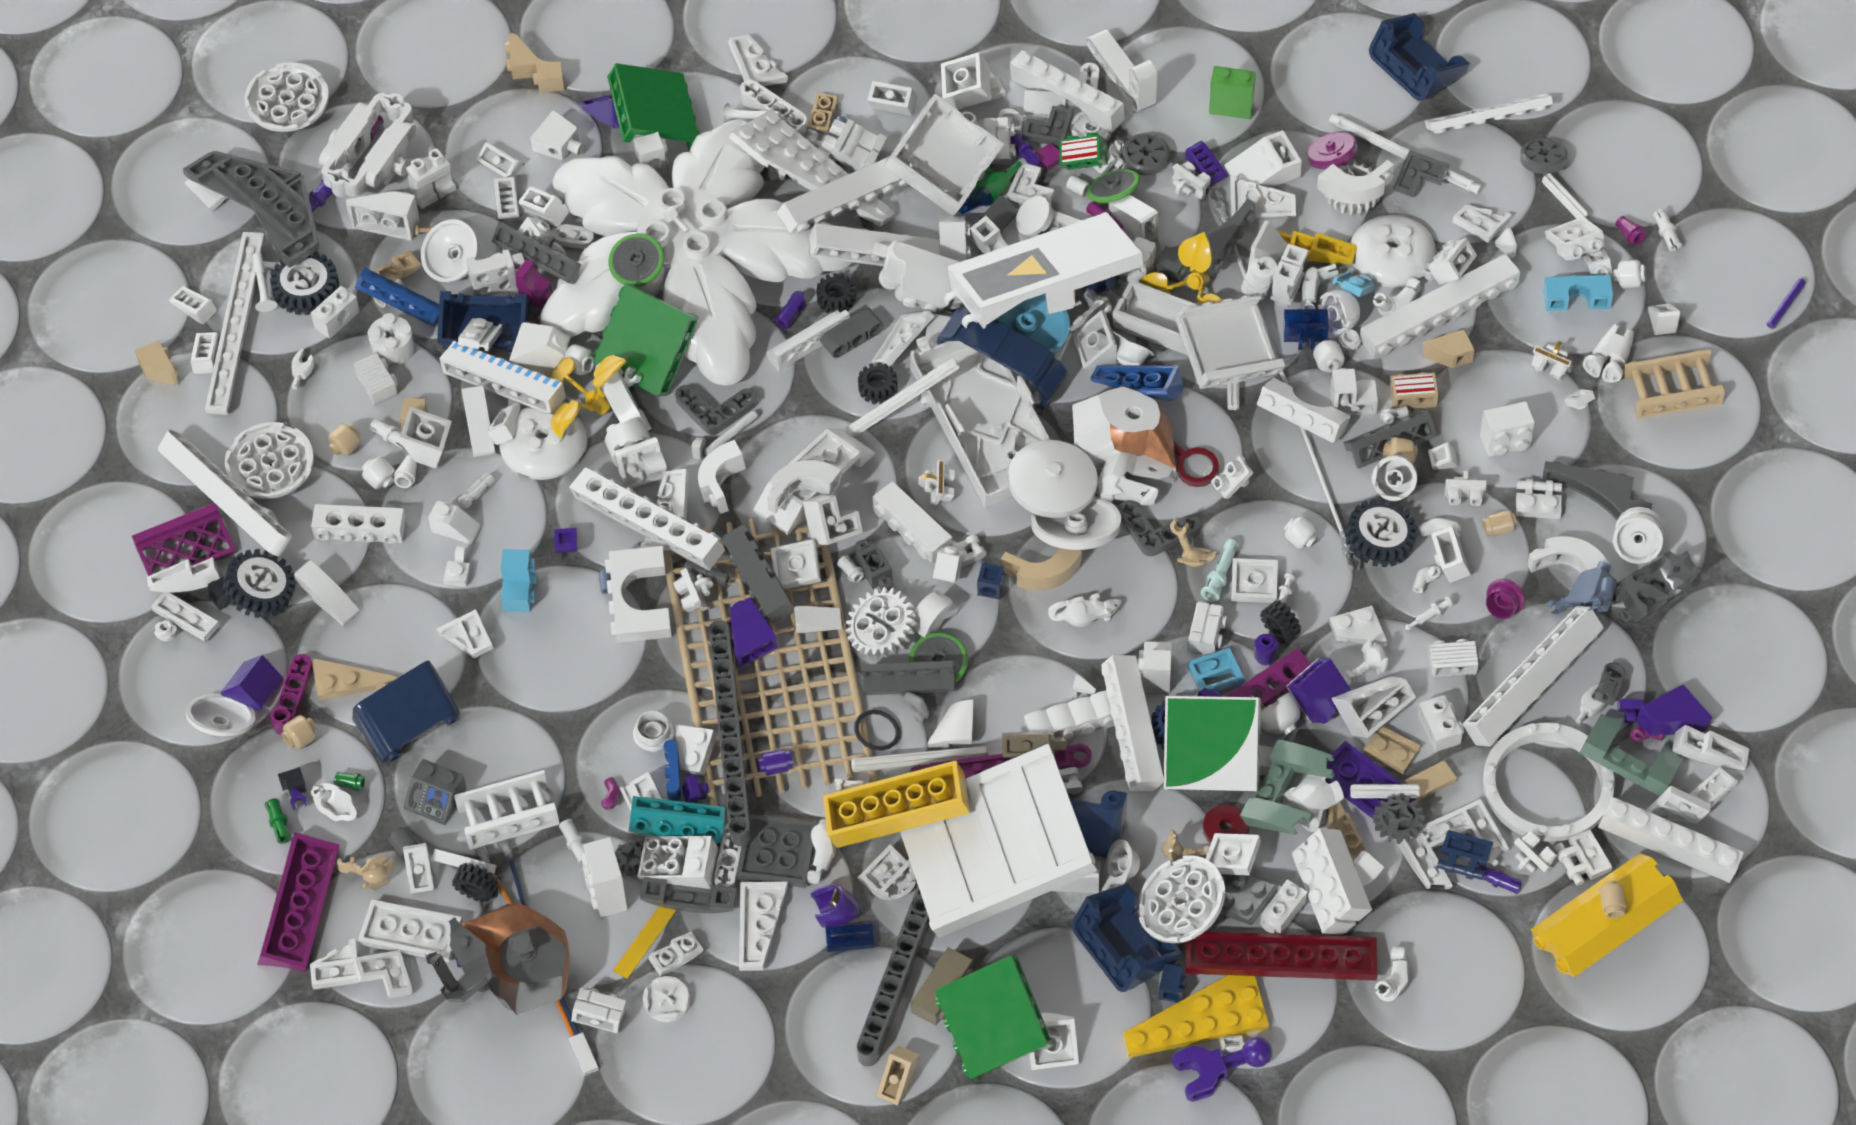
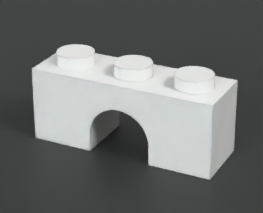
[970,216,1008,254]

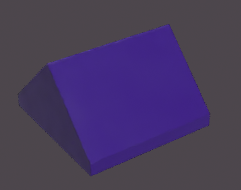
[220,655,284,711]

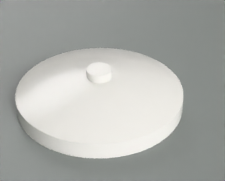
[1008,440,1098,518]
[1031,496,1121,550]

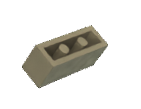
[911,947,974,1026]

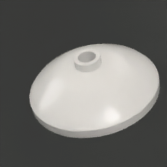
[421,219,479,283]
[186,694,255,738]

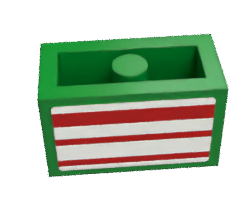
[1059,133,1107,170]

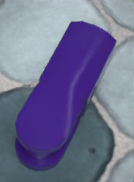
[776,291,806,329]

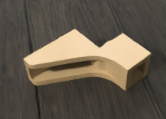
[505,33,564,93]

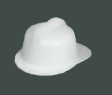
[1111,330,1155,366]
[1100,839,1140,891]

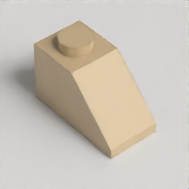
[876,1046,921,1106]

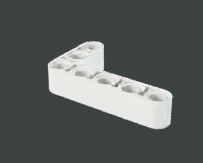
[1086,29,1157,112]

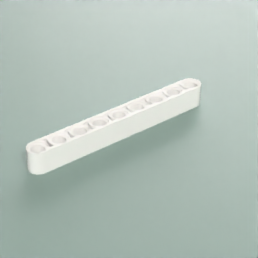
[157,429,292,556]

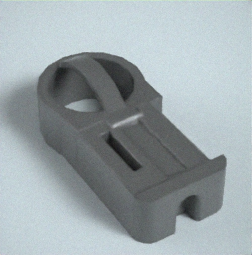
[1594,662,1626,705]

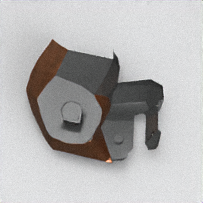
[425,903,570,1015]

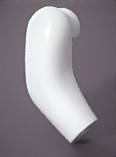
[1417,518,1462,538]

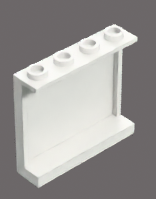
[1175,295,1285,389]

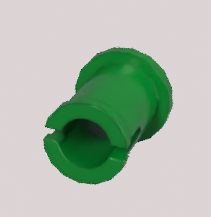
[334,771,365,791]

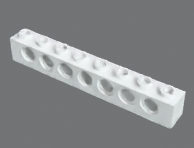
[569,467,725,570]

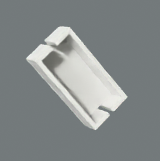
[1112,280,1200,355]
[1291,828,1372,935]

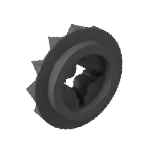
[615,840,643,876]

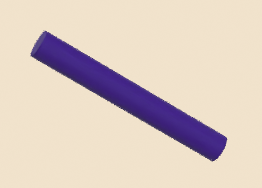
[1767,278,1806,329]

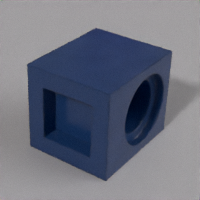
[977,563,1004,600]

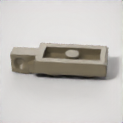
[1002,732,1067,757]

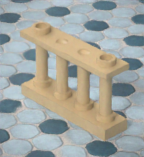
[1622,349,1725,419]

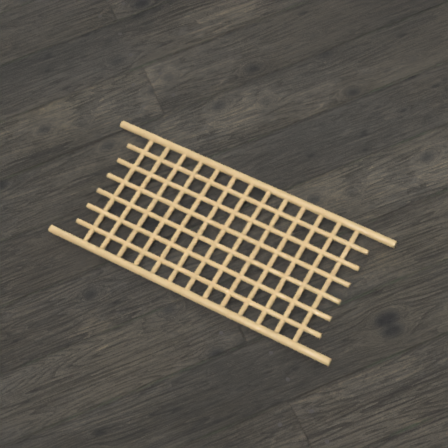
[663,518,879,806]

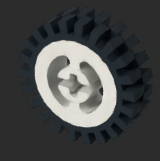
[270,251,339,315]
[1345,499,1417,567]
[223,549,296,618]

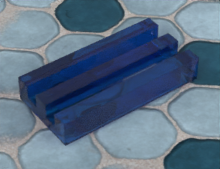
[825,923,874,952]

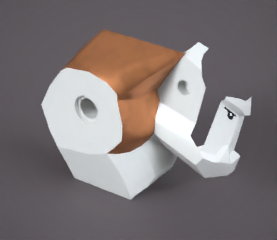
[1071,387,1176,505]

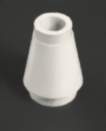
[394,455,417,488]

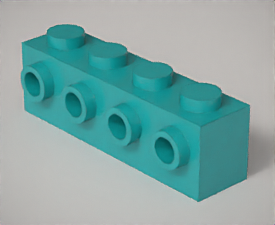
[628,796,726,843]

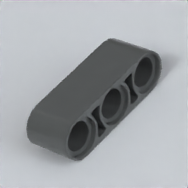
[820,308,884,358]

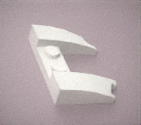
[1397,799,1509,889]

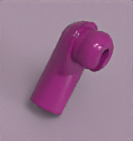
[1630,726,1663,743]
[601,777,622,810]

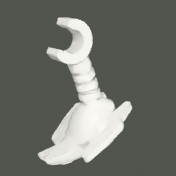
[1344,639,1388,686]

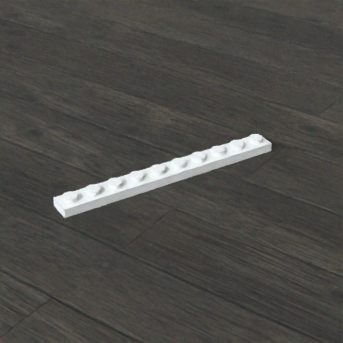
[205,232,265,415]

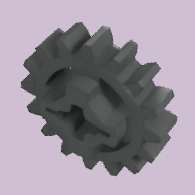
[1373,794,1425,844]

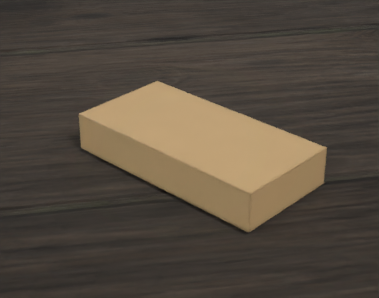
[1405,760,1457,801]

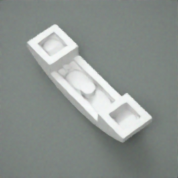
[595,355,652,431]

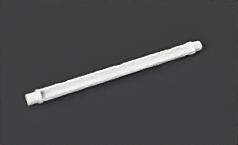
[1329,113,1481,194]

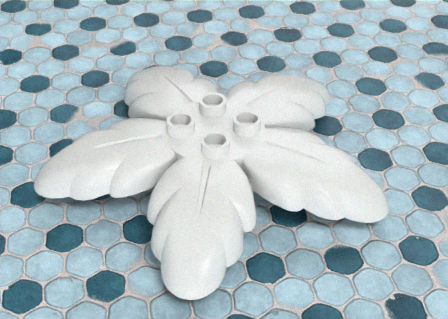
[540,120,853,386]

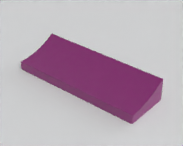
[257,832,339,972]

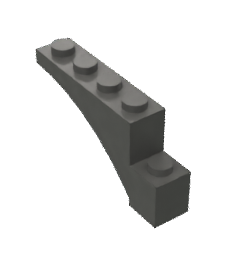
[1155,199,1256,283]
[1542,461,1652,521]

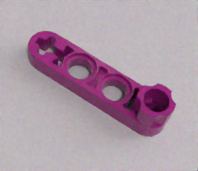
[270,654,313,735]

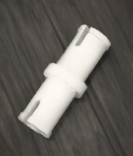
[1653,209,1682,252]
[369,418,406,451]
[559,819,585,866]

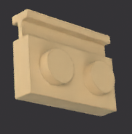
[1363,726,1420,775]

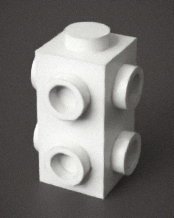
[1260,880,1307,934]

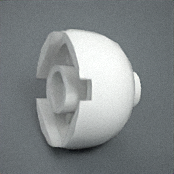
[1318,290,1360,334]
[1261,692,1301,735]

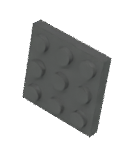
[736,814,817,888]

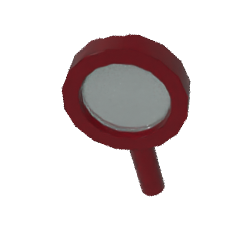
[1174,441,1219,487]

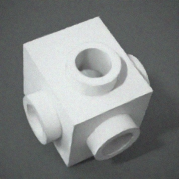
[518,217,555,247]

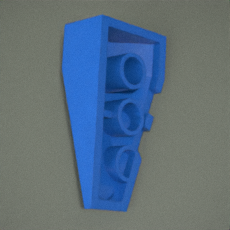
[1090,365,1184,401]

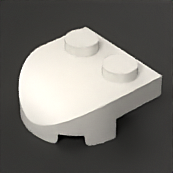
[857,844,916,900]

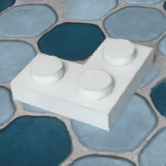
[1007,162,1054,204]
[353,950,413,999]

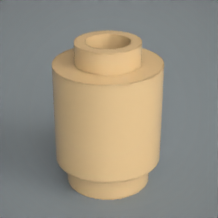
[1482,509,1517,537]
[1599,881,1626,918]

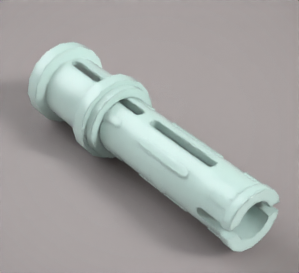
[1200,539,1239,602]

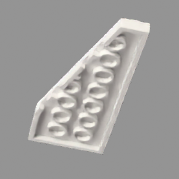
[729,110,895,227]

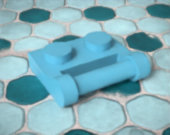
[1187,648,1245,692]

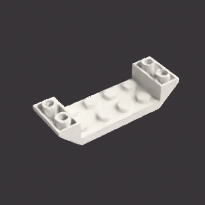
[754,429,875,535]

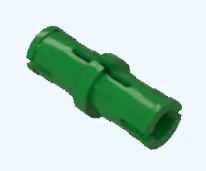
[265,798,292,844]

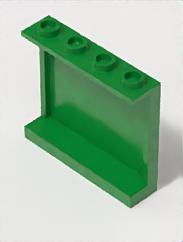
[607,63,700,151]
[593,283,700,397]
[935,955,1054,1080]

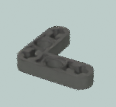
[675,385,757,435]
[1119,500,1200,556]

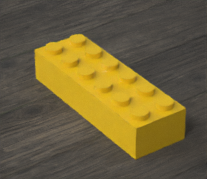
[823,761,970,848]

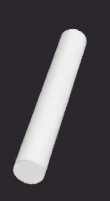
[704,410,758,455]

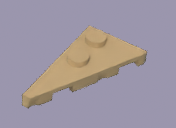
[312,659,396,700]
[1327,802,1366,861]

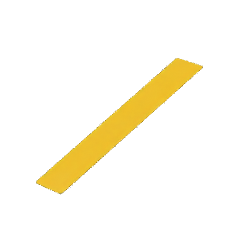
[613,906,676,979]

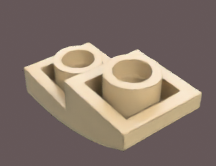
[807,93,838,132]

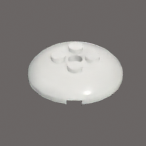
[245,62,329,132]
[1351,215,1436,288]
[499,406,587,480]
[225,422,314,499]
[1138,856,1225,943]

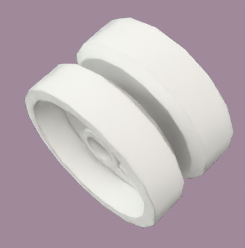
[1613,507,1665,564]

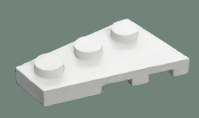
[728,34,788,87]

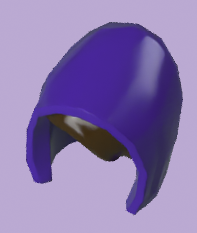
[810,884,860,928]

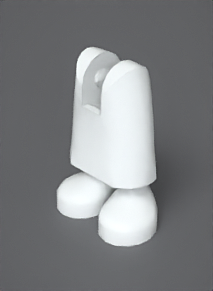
[1583,324,1634,382]

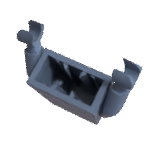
[1547,561,1617,614]

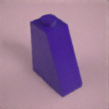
[730,597,778,669]
[1636,685,1712,736]

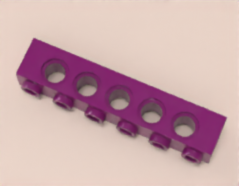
[1225,648,1311,709]

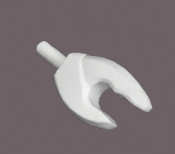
[291,348,314,389]
[1575,685,1605,724]

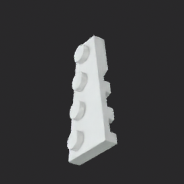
[640,469,689,551]
[739,882,788,971]

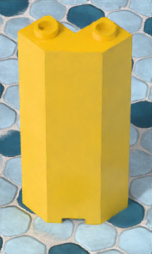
[1531,853,1683,977]

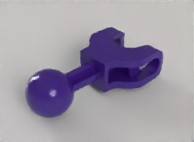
[1171,1036,1273,1102]

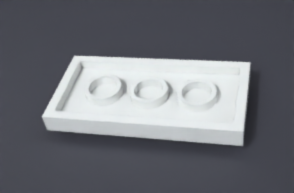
[358,899,463,962]

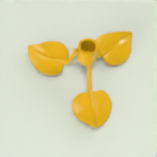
[1138,232,1223,306]
[549,355,627,438]

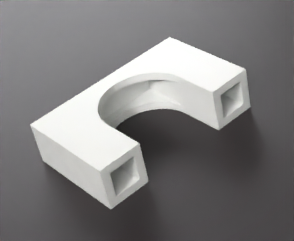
[605,546,672,643]

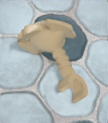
[1170,517,1218,568]
[1162,830,1210,862]
[337,856,395,890]

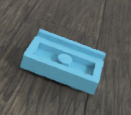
[1332,271,1377,297]

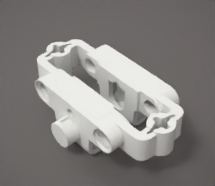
[319,93,417,197]

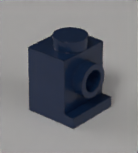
[1159,963,1187,1003]

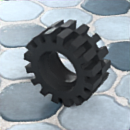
[816,273,856,313]
[858,362,898,405]
[1260,600,1301,644]
[452,863,498,902]

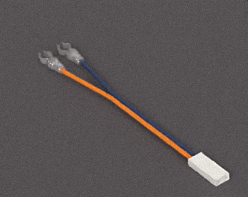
[474,839,599,1076]

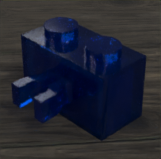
[1283,309,1329,350]

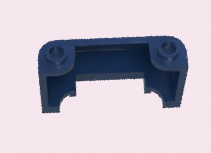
[1369,13,1470,101]
[437,291,531,352]
[352,660,460,763]
[1070,790,1127,858]
[1072,883,1182,992]

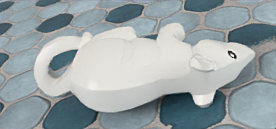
[1048,593,1122,627]

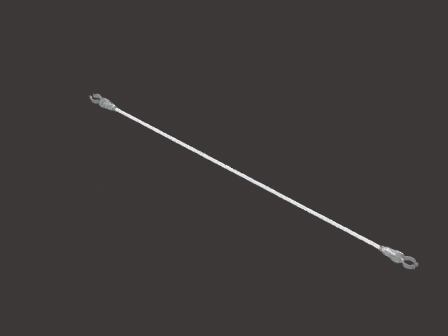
[1209,189,1360,571]

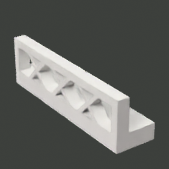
[766,310,850,371]

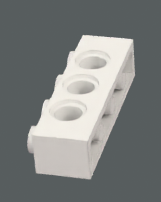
[311,504,406,544]

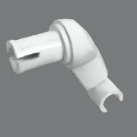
[1302,263,1338,319]
[1373,277,1421,316]
[807,819,836,884]
[1375,946,1408,1002]

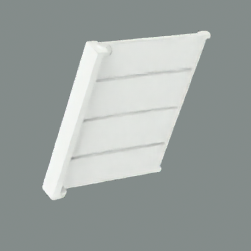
[900,744,1097,938]

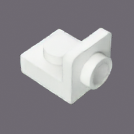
[1583,248,1613,278]

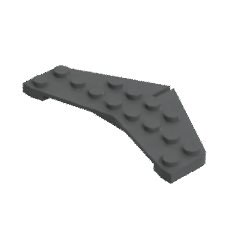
[183,151,319,268]

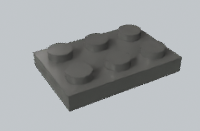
[1220,874,1277,925]

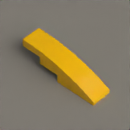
[1277,230,1357,265]

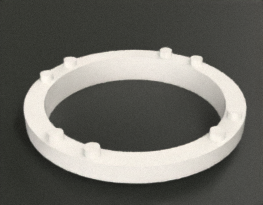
[1483,723,1615,842]

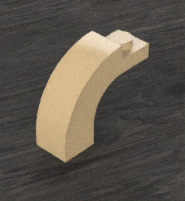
[1001,548,1082,590]

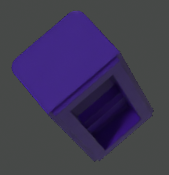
[1185,140,1228,187]

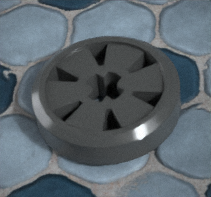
[1123,133,1169,175]
[1520,138,1568,174]

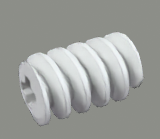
[1241,256,1277,300]

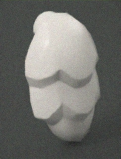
[311,783,358,822]

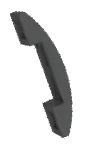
[640,877,737,913]

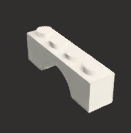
[1257,378,1350,443]

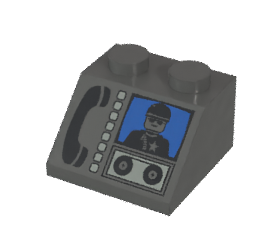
[404,759,466,825]

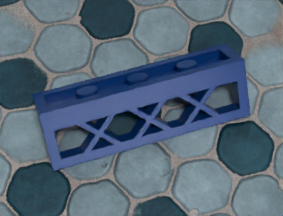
[354,267,439,326]

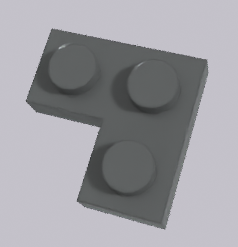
[1022,106,1073,146]
[1393,150,1450,197]

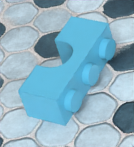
[1543,274,1613,311]

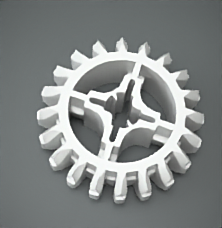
[1325,162,1380,216]

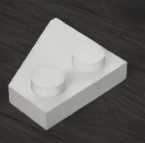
[675,725,718,776]

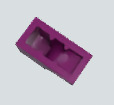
[515,259,553,309]

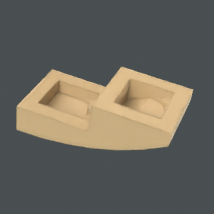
[372,251,421,281]

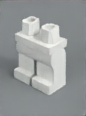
[821,119,887,171]
[406,148,456,209]
[1271,244,1308,308]
[466,249,524,296]

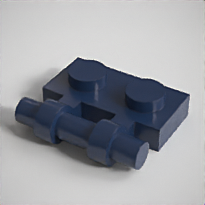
[1437,830,1493,880]

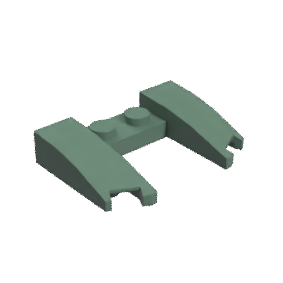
[1579,714,1683,796]
[1240,739,1334,835]

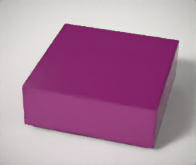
[1035,143,1060,171]

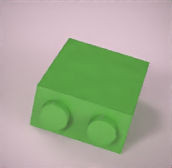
[1209,66,1256,120]

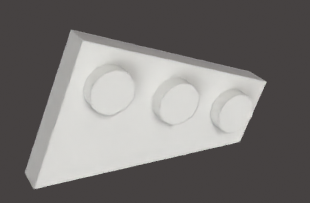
[1230,176,1296,219]
[871,311,934,367]

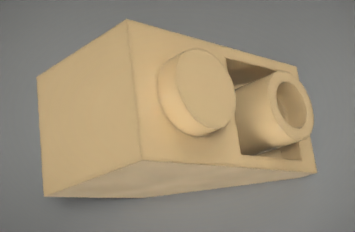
[1422,329,1474,368]
[135,340,180,386]

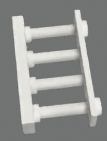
[454,770,560,850]

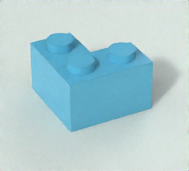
[501,549,537,612]

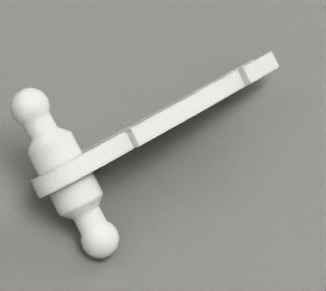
[1069,290,1114,331]

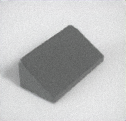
[977,195,1018,234]

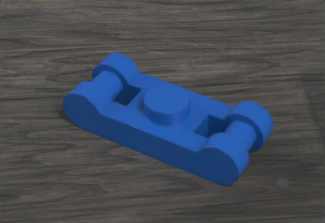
[663,740,681,801]

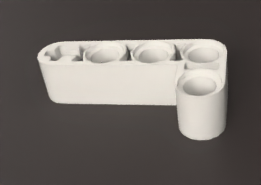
[740,80,808,137]

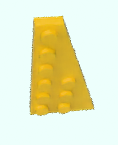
[1123,975,1269,1058]

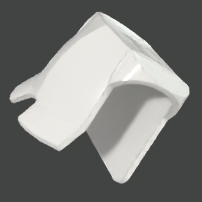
[1283,775,1344,832]

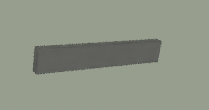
[492,222,581,284]

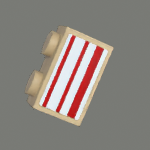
[1389,372,1438,409]

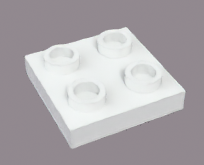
[614,437,667,489]

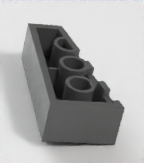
[721,524,794,624]

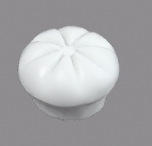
[633,711,674,752]

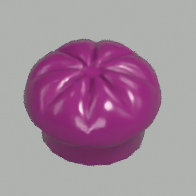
[1486,579,1525,620]

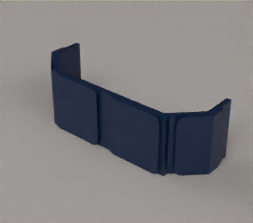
[936,309,1067,409]

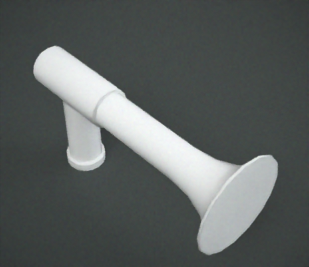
[722,103,781,123]
[253,253,280,312]

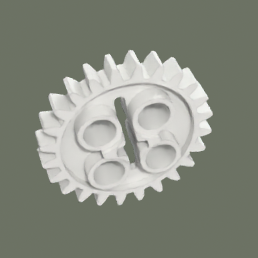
[846,587,917,659]

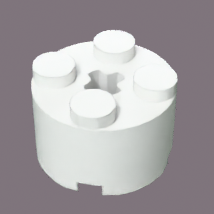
[368,313,414,366]
[605,417,651,467]
[1372,455,1417,501]

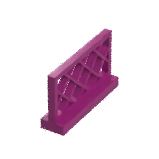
[132,503,237,576]

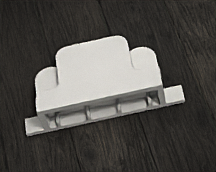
[873,240,962,314]

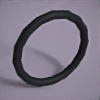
[854,710,900,751]

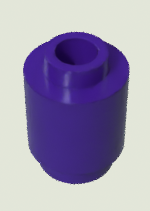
[1254,634,1278,665]
[758,749,793,776]

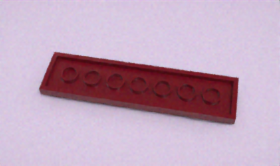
[1186,931,1378,981]

